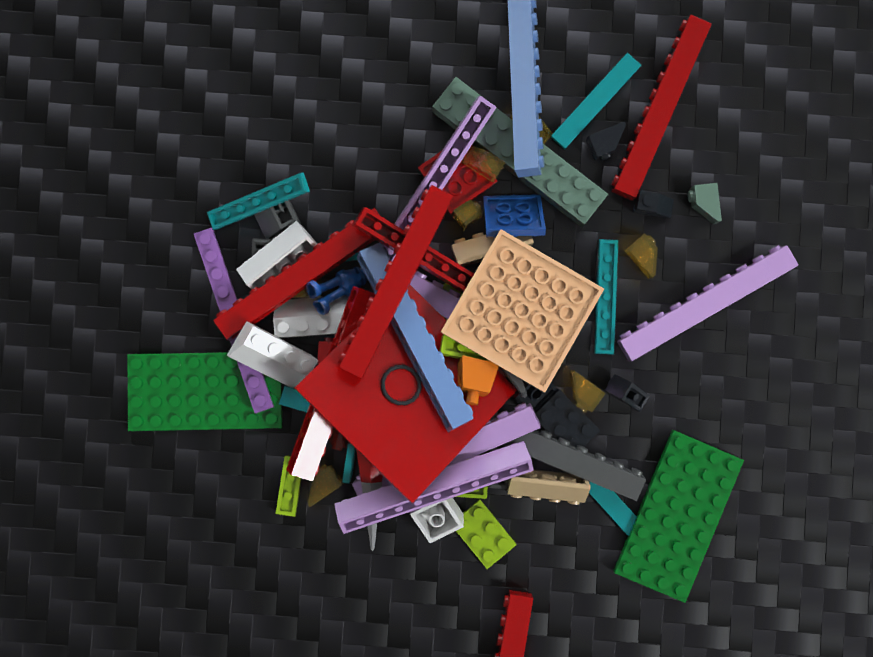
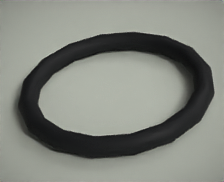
[381,365,422,405]

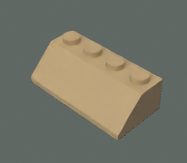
[451,232,534,267]
[507,469,591,505]

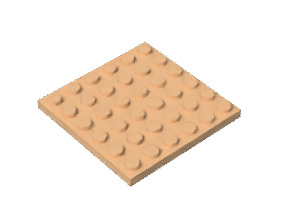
[441,229,604,393]

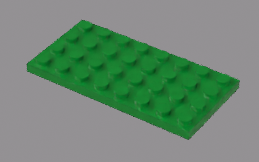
[127,352,283,431]
[613,430,744,603]

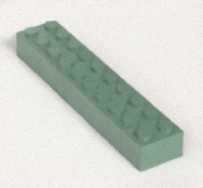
[432,77,608,227]

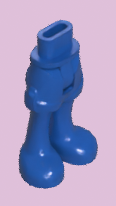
[306,267,368,315]

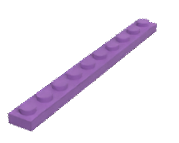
[194,228,274,414]

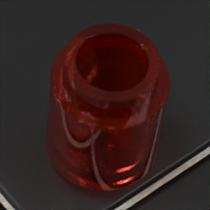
[329,427,349,451]

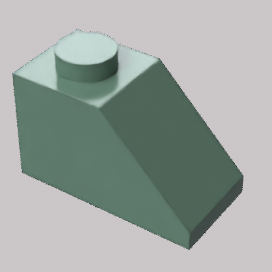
[688,183,722,224]

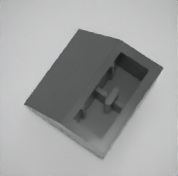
[254,200,301,239]

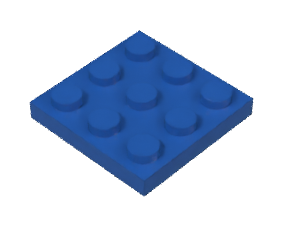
[483,195,546,237]

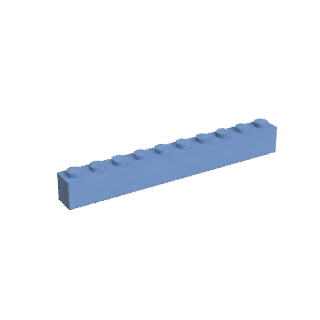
[508,0,544,178]
[357,242,474,432]

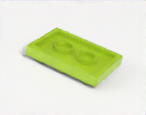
[456,499,517,569]

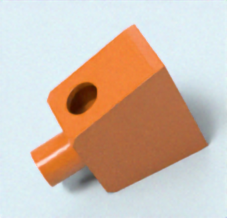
[457,355,499,405]

